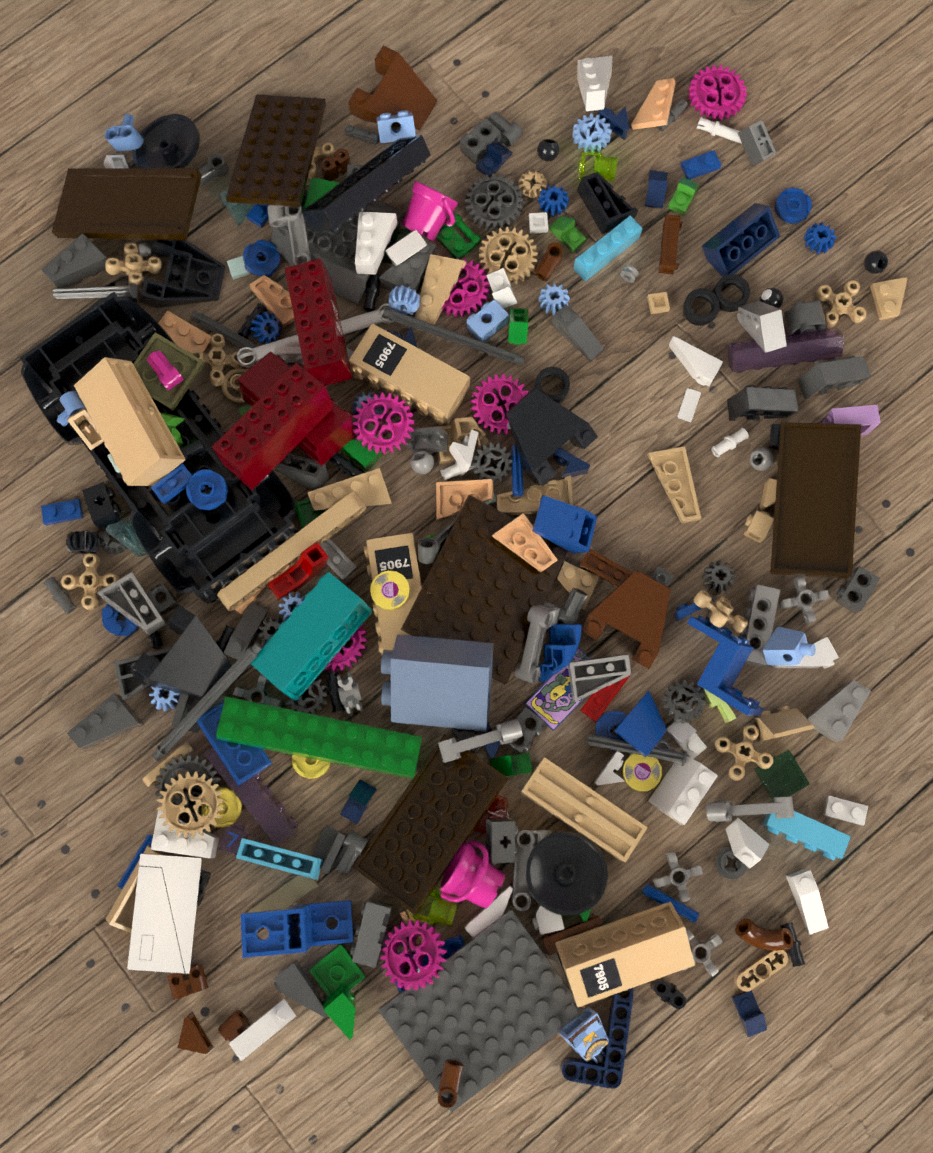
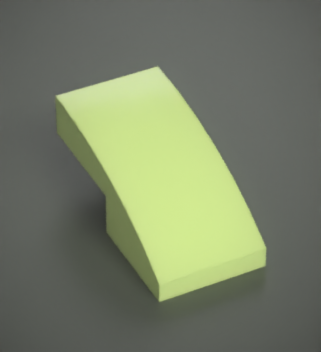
[701,689,736,723]

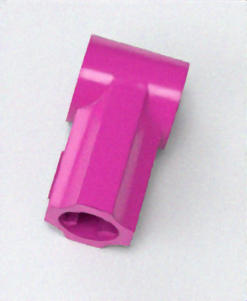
[146,350,184,391]

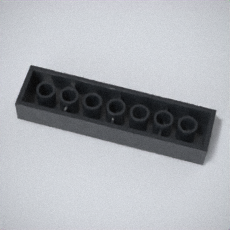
[302,135,431,233]

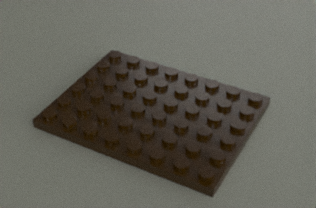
[400,495,568,685]

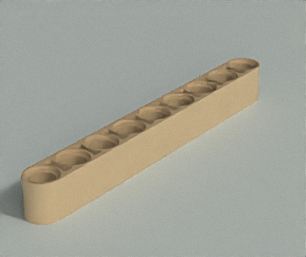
[217,492,367,611]

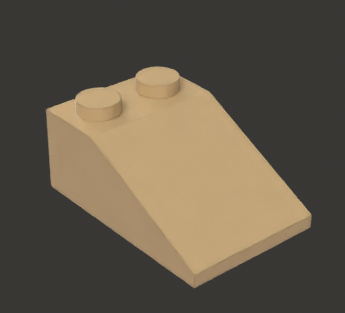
[753,706,814,741]

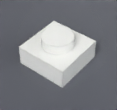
[529,212,548,234]

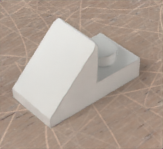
[487,268,517,309]
[449,430,478,472]
[667,718,707,759]
[593,751,625,786]

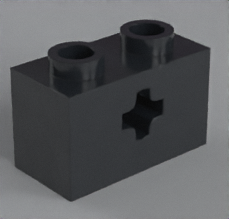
[82,481,121,529]

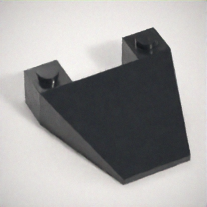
[139,240,226,308]
[506,388,598,486]
[132,605,232,699]

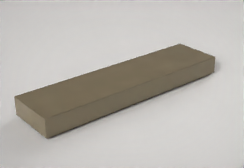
[240,875,319,918]

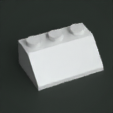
[648,756,718,825]

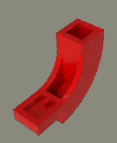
[268,542,329,600]

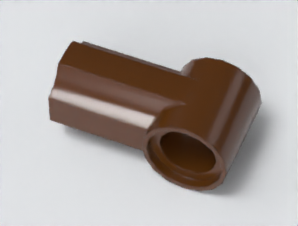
[534,242,563,281]
[438,1059,463,1108]

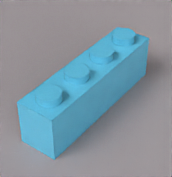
[573,216,642,282]
[762,811,851,861]
[236,838,323,879]

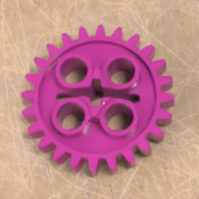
[688,65,747,121]
[442,258,490,318]
[470,374,529,435]
[353,392,415,455]
[325,624,368,672]
[380,920,447,990]

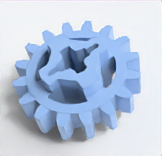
[572,114,612,153]

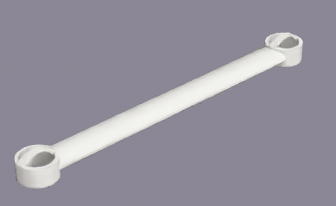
[237,303,394,368]

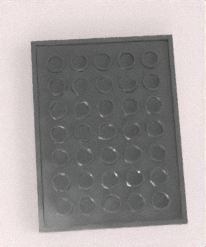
[378,909,585,1112]

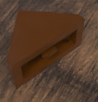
[177,1012,214,1054]

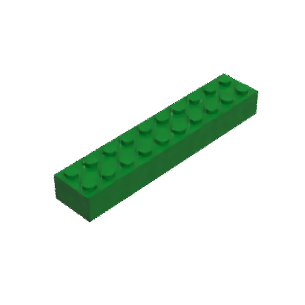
[216,697,422,779]

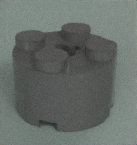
[784,300,827,339]

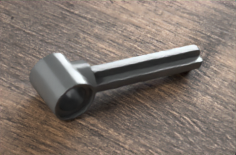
[418,516,457,564]

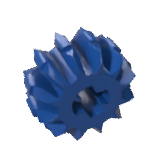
[538,184,569,217]
[804,222,837,255]
[250,312,283,344]

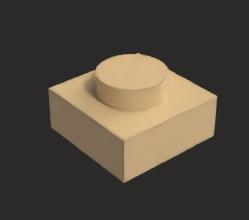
[647,292,670,314]

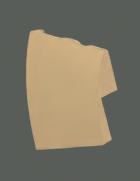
[436,417,495,464]

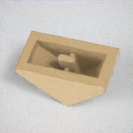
[67,408,104,450]
[760,478,777,511]

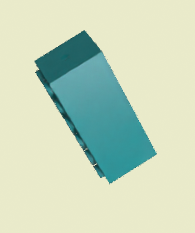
[251,572,373,701]

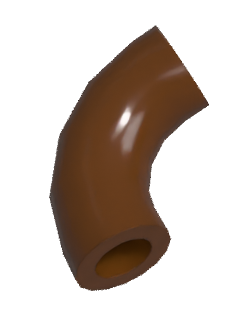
[735,918,793,951]

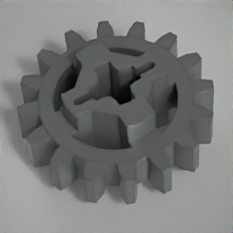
[471,442,513,484]
[285,679,328,715]
[662,680,706,724]

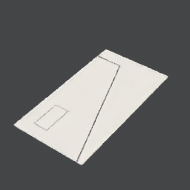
[127,854,202,974]

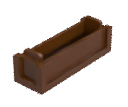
[658,214,683,274]
[579,549,633,587]
[541,913,603,956]

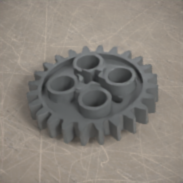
[465,173,523,231]
[154,753,221,819]

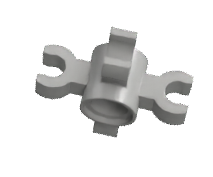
[780,576,830,624]
[337,672,363,715]
[233,674,282,708]
[652,851,703,902]
[683,928,723,976]

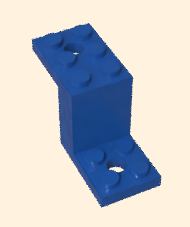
[687,615,764,716]
[240,900,354,958]

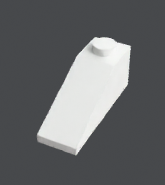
[669,336,723,386]
[771,637,839,669]
[786,869,828,935]
[464,885,513,937]
[229,999,296,1061]

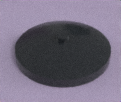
[133,114,200,168]
[526,831,608,916]

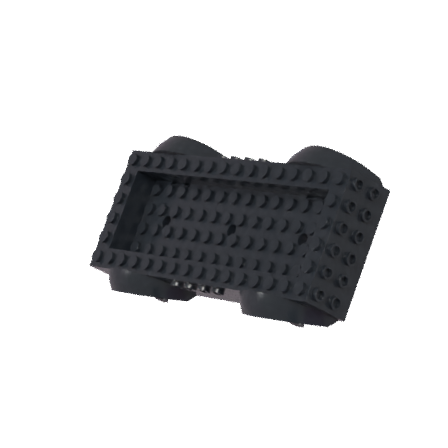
[20,292,298,604]

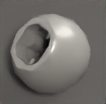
[749,447,774,471]
[410,451,434,474]

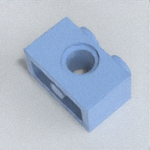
[377,110,416,143]
[467,299,509,342]

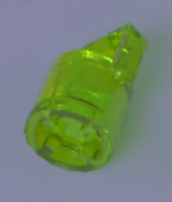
[577,151,617,181]
[413,890,458,927]

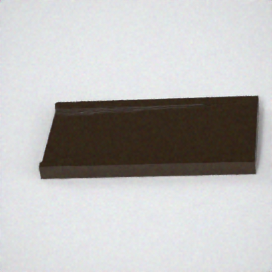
[52,168,202,240]
[770,422,861,579]

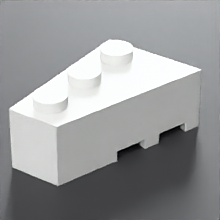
[577,56,613,111]
[355,212,397,275]
[151,810,219,858]

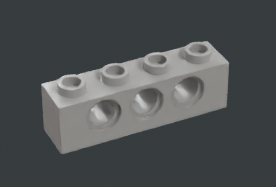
[740,584,780,667]

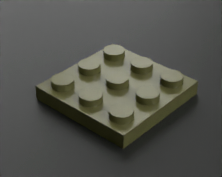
[133,333,205,411]

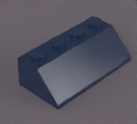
[702,203,780,277]

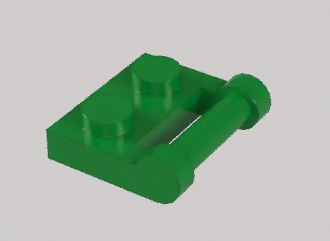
[436,214,482,260]

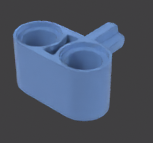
[104,114,143,151]
[57,391,87,426]

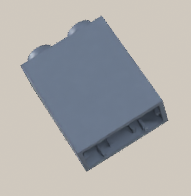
[381,634,493,731]

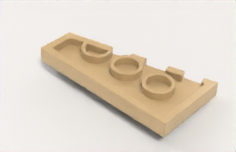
[415,254,466,325]
[647,446,701,523]
[307,468,392,510]
[496,476,573,515]

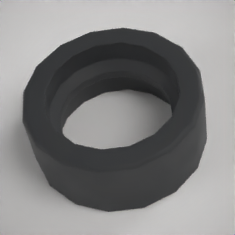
[714,274,750,312]
[683,288,719,326]
[534,367,570,403]

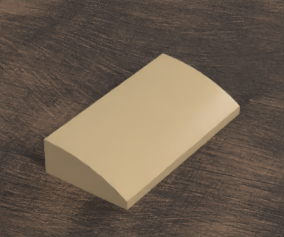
[106,846,168,933]

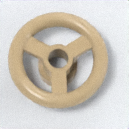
[221,368,248,403]

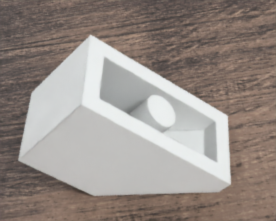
[725,818,769,868]
[532,905,564,935]

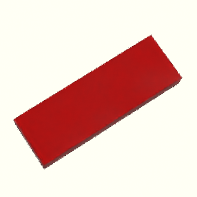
[580,675,630,723]

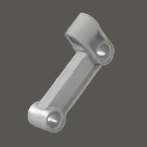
[267,205,311,265]
[515,603,560,684]
[438,719,522,763]
[706,797,794,822]
[511,830,554,911]

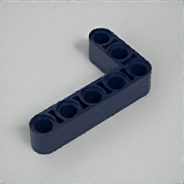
[560,988,634,1089]

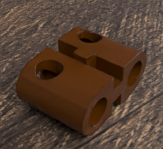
[320,149,351,181]
[167,963,209,1000]
[218,1010,252,1042]

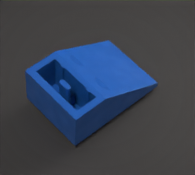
[533,496,598,554]

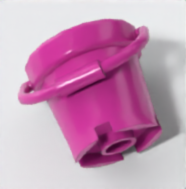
[401,181,458,241]
[439,840,505,909]

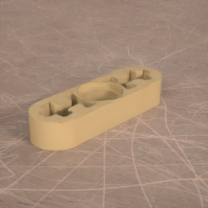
[142,743,194,788]
[735,950,788,992]

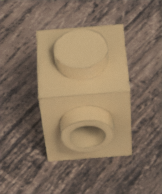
[743,511,774,543]

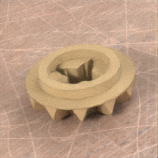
[518,170,547,198]

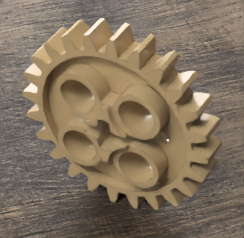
[479,227,538,284]
[157,772,224,838]

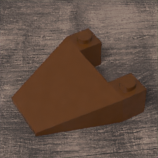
[348,45,437,130]
[581,570,671,669]

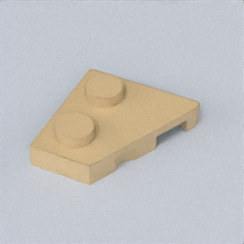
[870,277,907,320]
[556,561,599,611]

